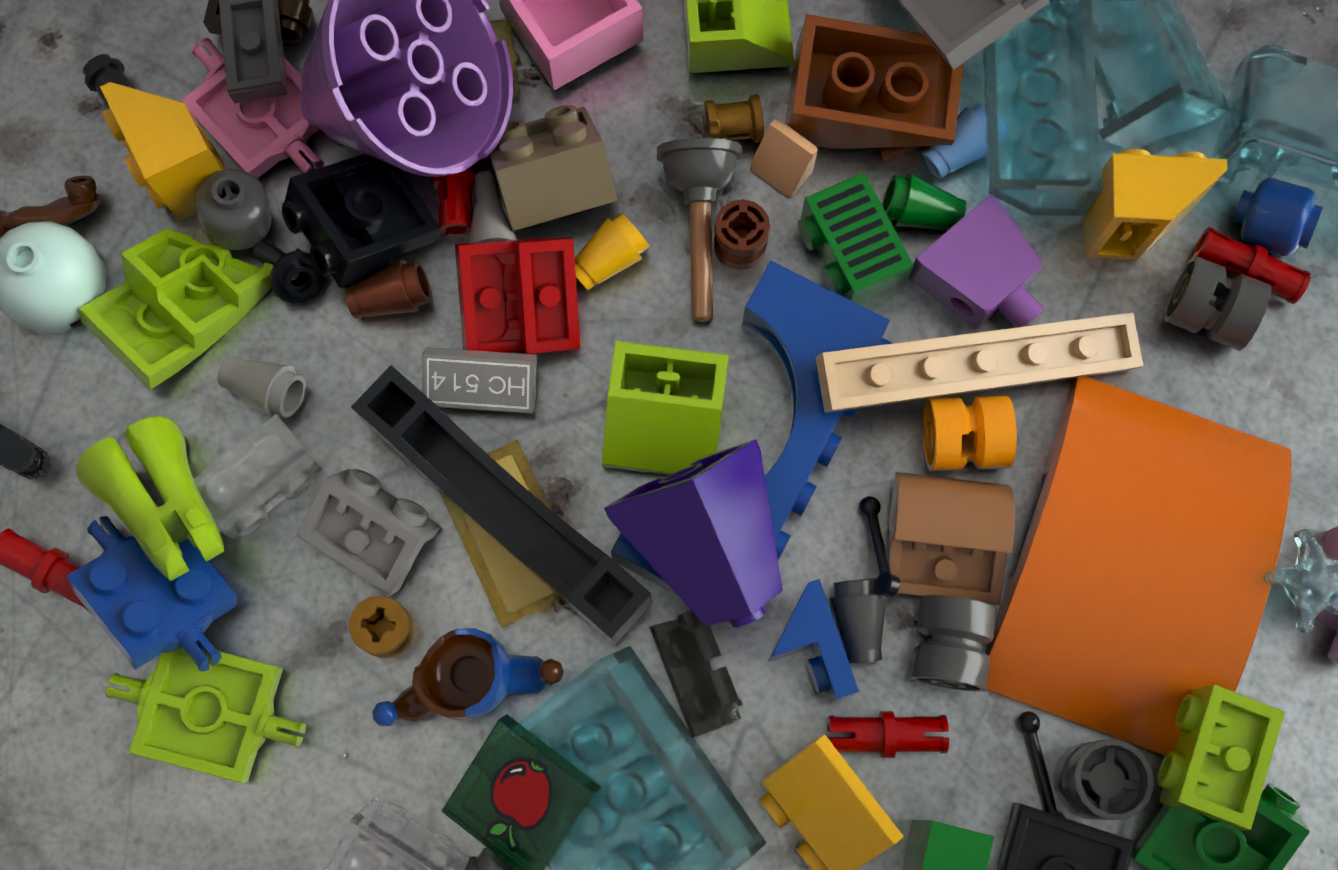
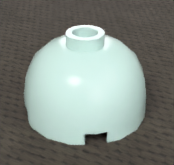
[0,221,107,334]

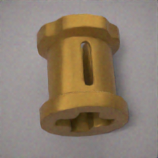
[704,94,764,143]

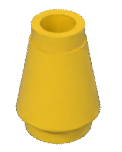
[575,213,650,291]

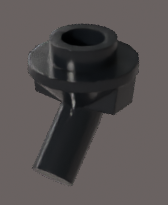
[252,238,324,304]

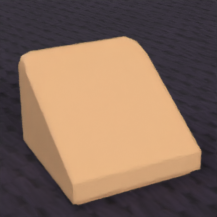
[750,119,818,198]

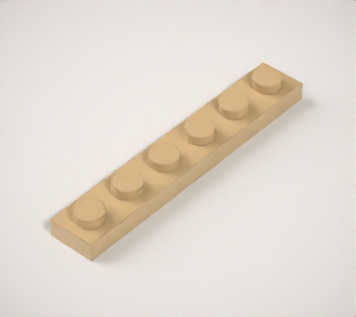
[815,312,1144,413]

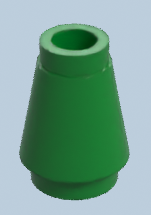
[882,173,966,230]

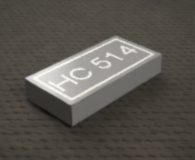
[422,347,537,414]

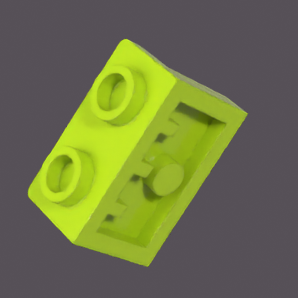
[1158,684,1285,830]

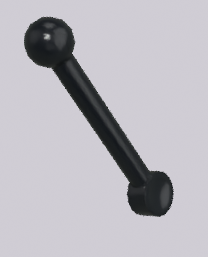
[859,496,900,598]
[1017,711,1066,818]

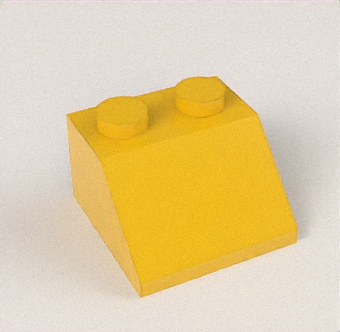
[758,734,904,870]

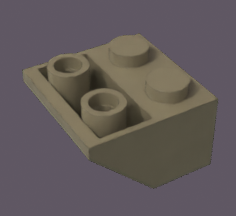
[489,105,618,231]

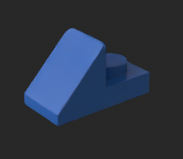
[768,579,859,703]

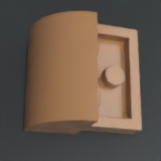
[887,472,1015,605]

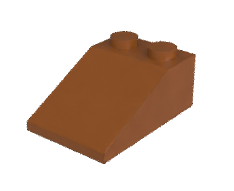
[785,14,964,149]

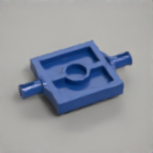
[66,516,237,671]

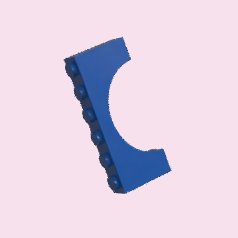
[610,260,892,624]

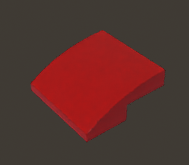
[455,238,580,354]

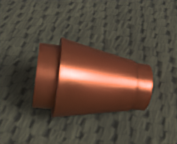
[345,259,431,319]

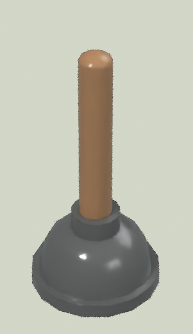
[657,138,742,322]

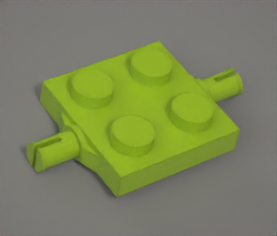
[105,648,306,783]

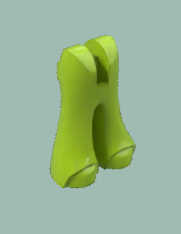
[76,416,224,581]

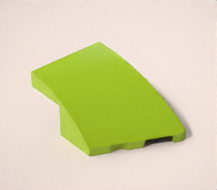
[78,228,273,390]

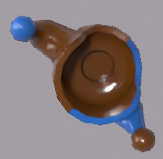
[372,628,564,727]

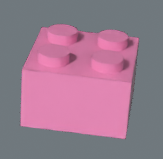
[499,0,643,91]

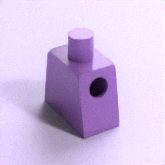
[909,193,1045,328]

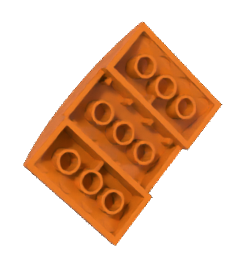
[985,376,1292,757]

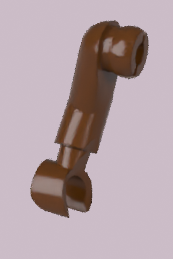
[0,175,100,238]

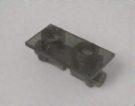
[649,610,743,738]

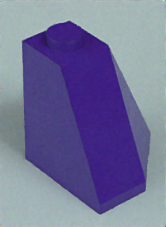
[604,439,783,627]

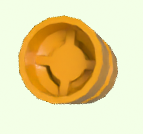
[922,395,1017,471]

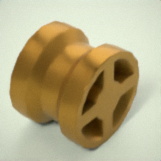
[349,596,415,658]

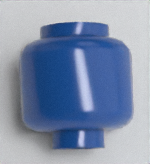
[1233,178,1323,256]

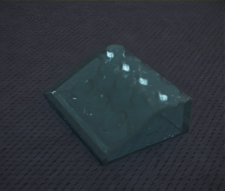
[477,646,767,870]

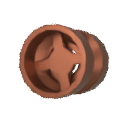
[713,199,770,270]

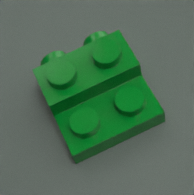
[1132,783,1310,870]

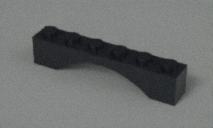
[351,365,653,646]

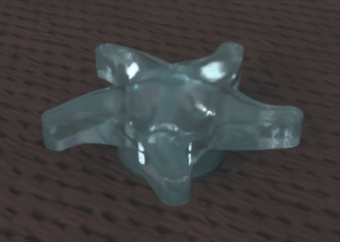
[1263,529,1338,633]

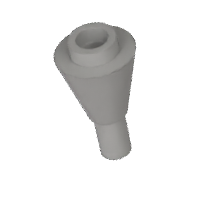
[468,171,517,243]

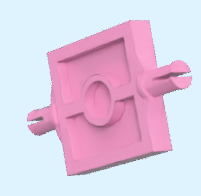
[181,38,324,179]

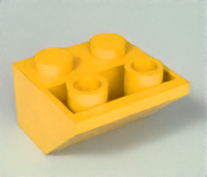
[100,82,226,222]
[1083,149,1228,260]

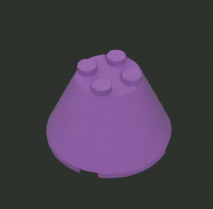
[301,0,513,177]

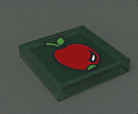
[442,714,601,870]

